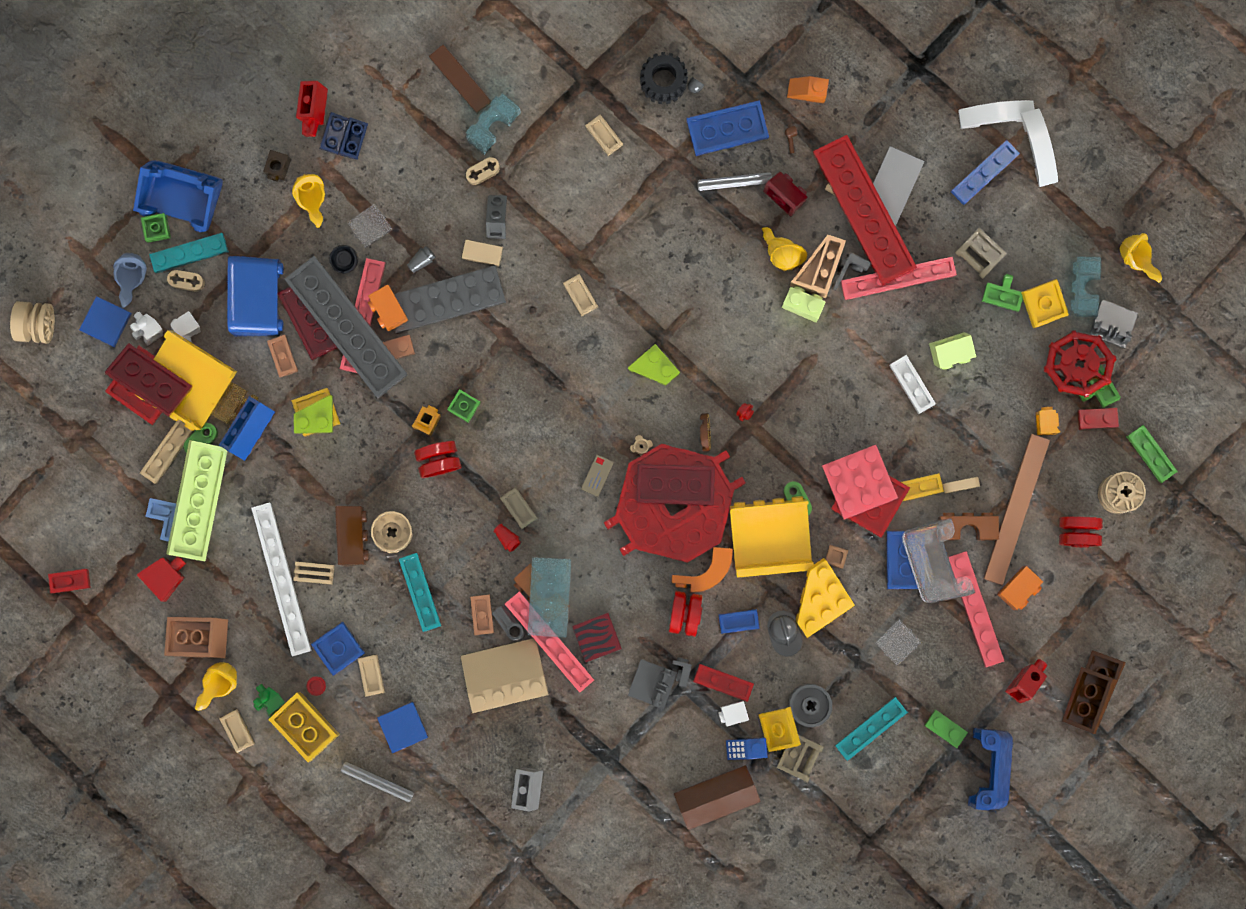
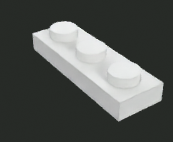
[889,355,936,414]

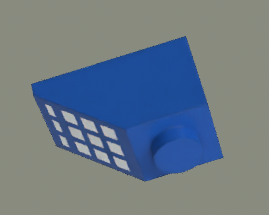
[726,737,768,760]

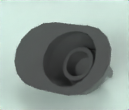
[767,611,802,657]

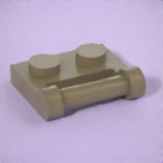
[955,228,1007,279]
[776,735,824,782]

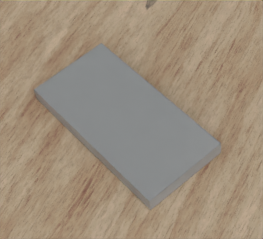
[873,146,925,226]

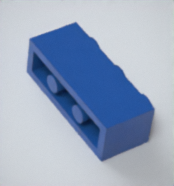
[219,396,275,461]

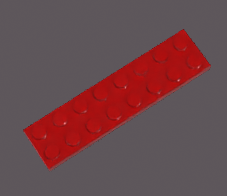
[813,135,917,286]

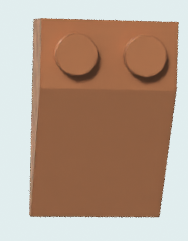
[164,617,228,658]

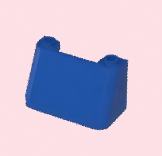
[133,161,223,232]
[227,256,284,337]
[968,728,1013,810]

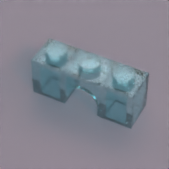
[466,93,521,155]
[1071,257,1102,317]

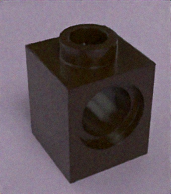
[263,150,291,182]

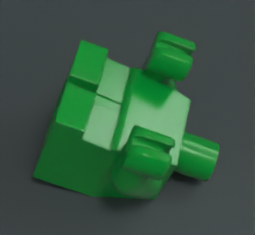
[253,684,285,718]

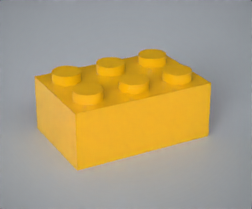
[268,692,340,762]

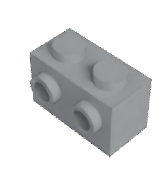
[511,767,543,811]

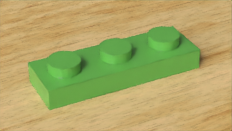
[1126,425,1178,483]

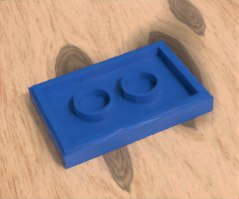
[886,531,926,589]

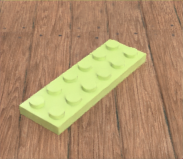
[166,440,227,561]

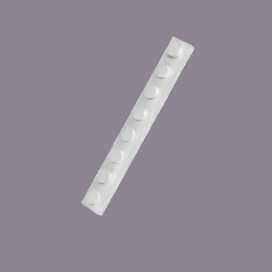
[252,503,312,656]

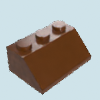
[335,506,369,566]

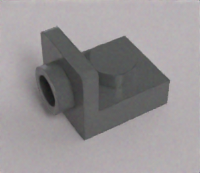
[672,657,692,687]

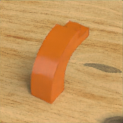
[671,547,733,593]

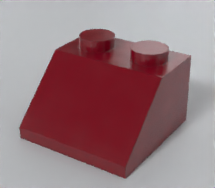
[763,172,808,217]

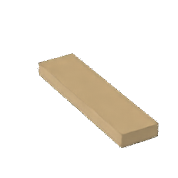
[140,420,195,484]

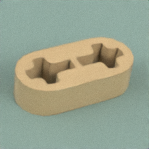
[466,157,500,185]
[167,270,205,292]
[943,477,980,494]

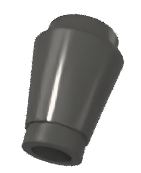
[407,246,436,273]

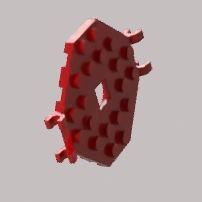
[604,444,746,563]

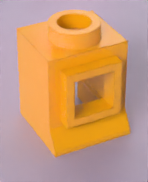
[412,405,441,437]
[1036,407,1060,435]

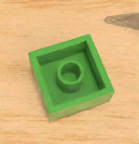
[141,213,171,243]
[447,389,481,423]

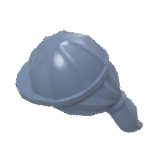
[113,253,147,308]

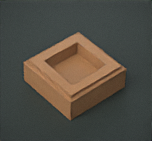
[825,545,848,569]

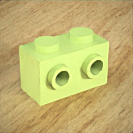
[781,286,826,322]
[929,332,976,369]

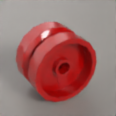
[414,441,462,478]
[1059,517,1103,548]
[669,591,702,637]

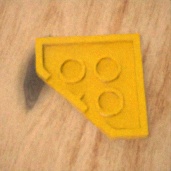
[796,558,855,638]

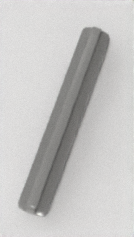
[697,172,772,191]
[341,762,414,802]

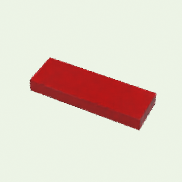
[693,664,754,702]

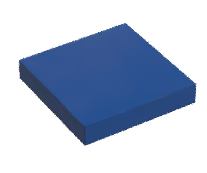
[79,296,132,347]
[311,622,365,676]
[377,702,428,754]

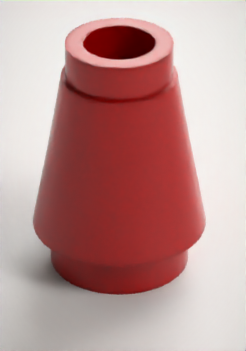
[493,524,521,552]

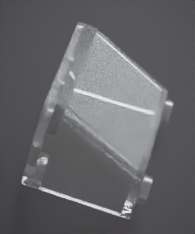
[902,518,975,603]

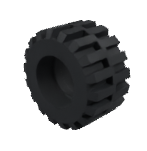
[640,52,688,104]

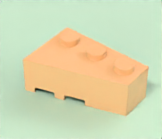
[790,235,846,298]

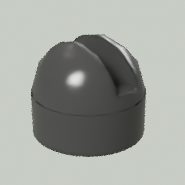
[688,77,704,93]

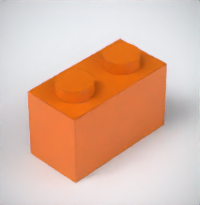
[368,285,409,331]
[997,566,1043,610]

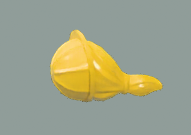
[292,174,325,228]
[762,227,807,271]
[1120,233,1162,283]
[195,662,237,710]

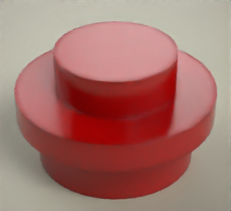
[736,403,754,421]
[306,676,326,696]

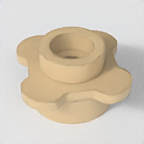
[630,435,653,456]

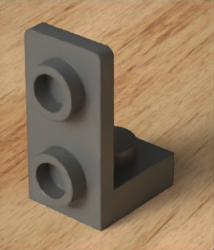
[486,195,507,239]
[832,253,871,291]

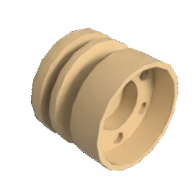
[10,301,55,344]
[1098,471,1146,514]
[371,511,412,553]

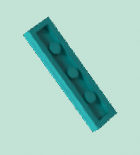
[149,233,229,273]
[399,553,442,632]
[834,697,908,761]

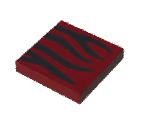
[572,613,622,662]

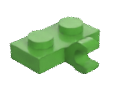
[982,274,1023,312]
[1079,365,1121,408]

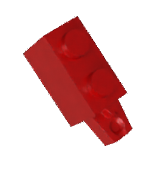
[296,81,328,137]

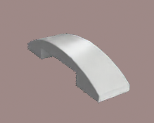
[958,100,1035,129]
[1020,109,1058,187]

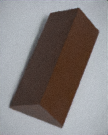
[1062,650,1126,734]
[673,765,761,830]

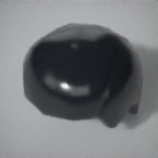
[329,245,358,274]

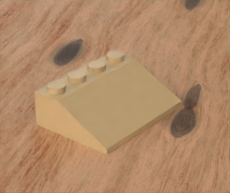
[461,638,549,713]

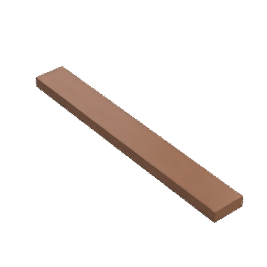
[983,434,1050,585]

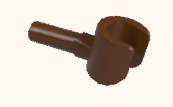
[785,126,798,154]

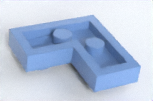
[146,498,176,541]

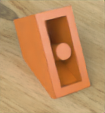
[787,76,829,104]

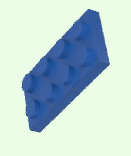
[686,100,769,156]

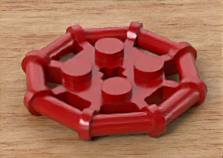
[1044,330,1117,398]

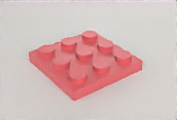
[822,445,898,520]

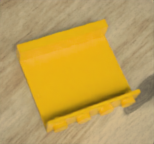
[135,330,237,431]
[730,496,814,578]

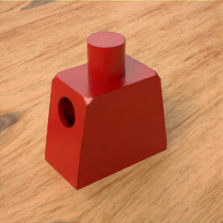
[137,556,186,602]
[1005,659,1047,703]

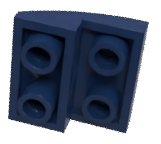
[319,112,368,160]

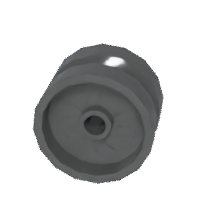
[788,684,832,727]

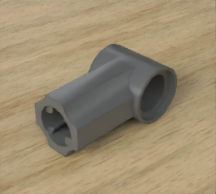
[492,604,525,641]

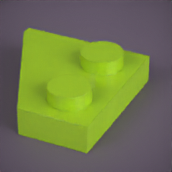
[628,344,680,386]
[294,395,333,434]

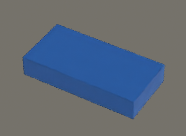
[718,609,759,634]

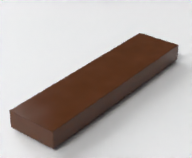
[429,45,491,114]

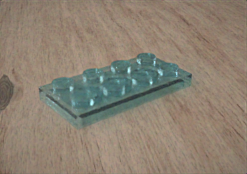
[528,557,571,637]

